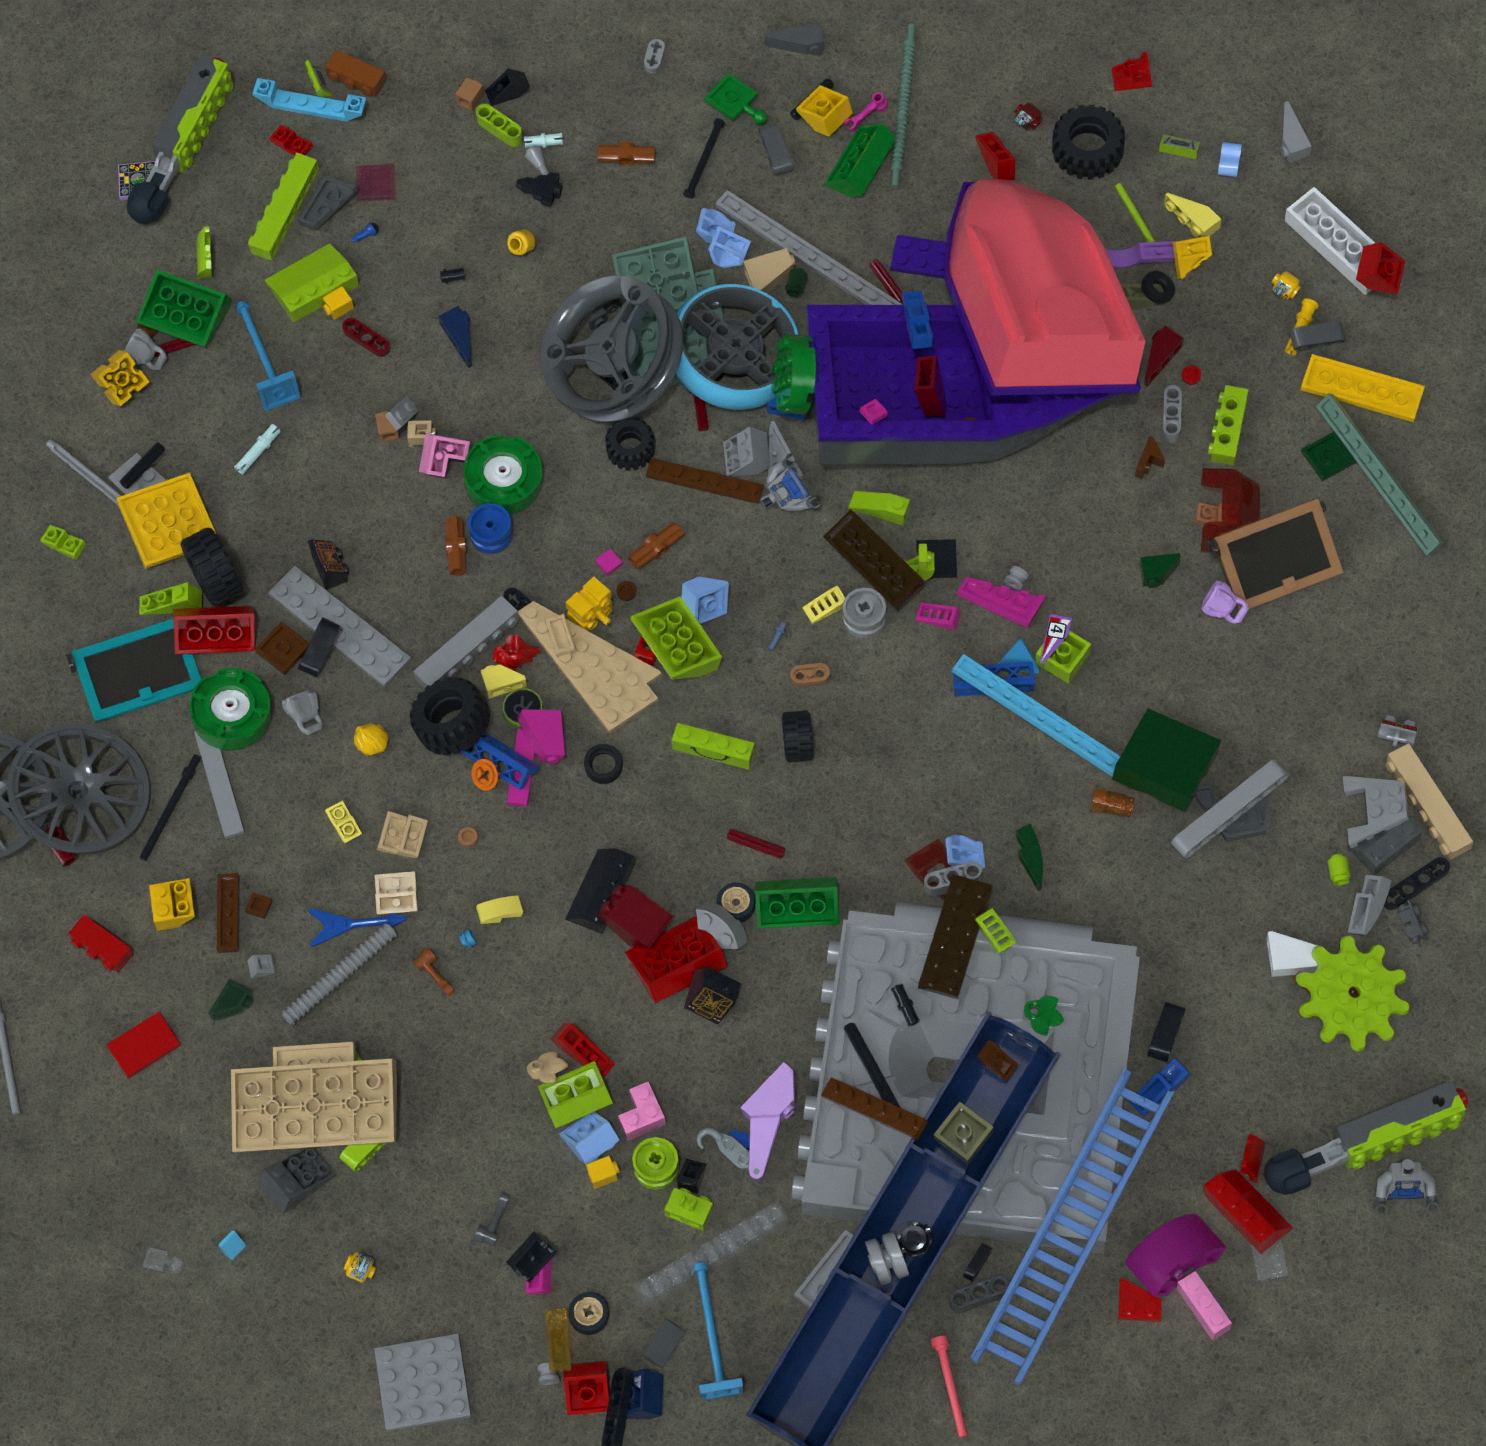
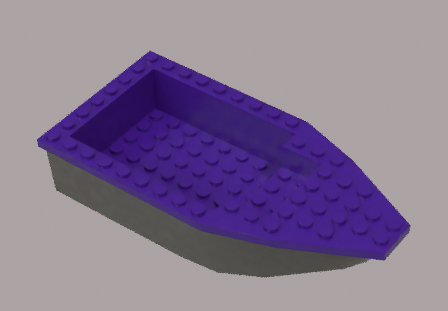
[806,305,1120,464]

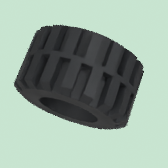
[605,417,655,471]
[782,710,814,762]

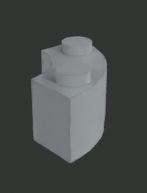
[696,902,748,949]

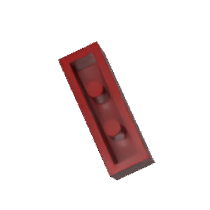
[68,915,134,973]

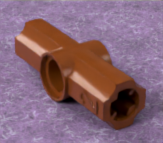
[597,142,656,166]
[445,516,467,576]
[628,522,684,570]

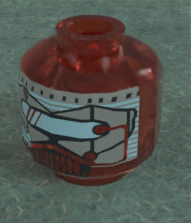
[1014,102,1043,130]

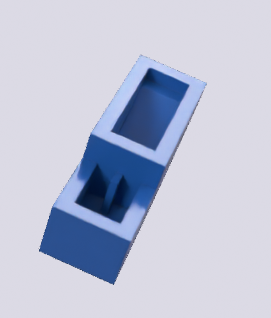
[902,290,933,349]
[1129,1058,1192,1117]

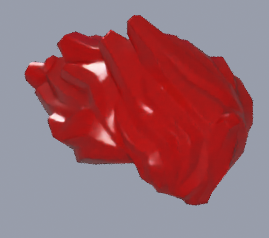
[492,635,541,672]

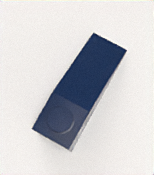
[438,306,472,368]

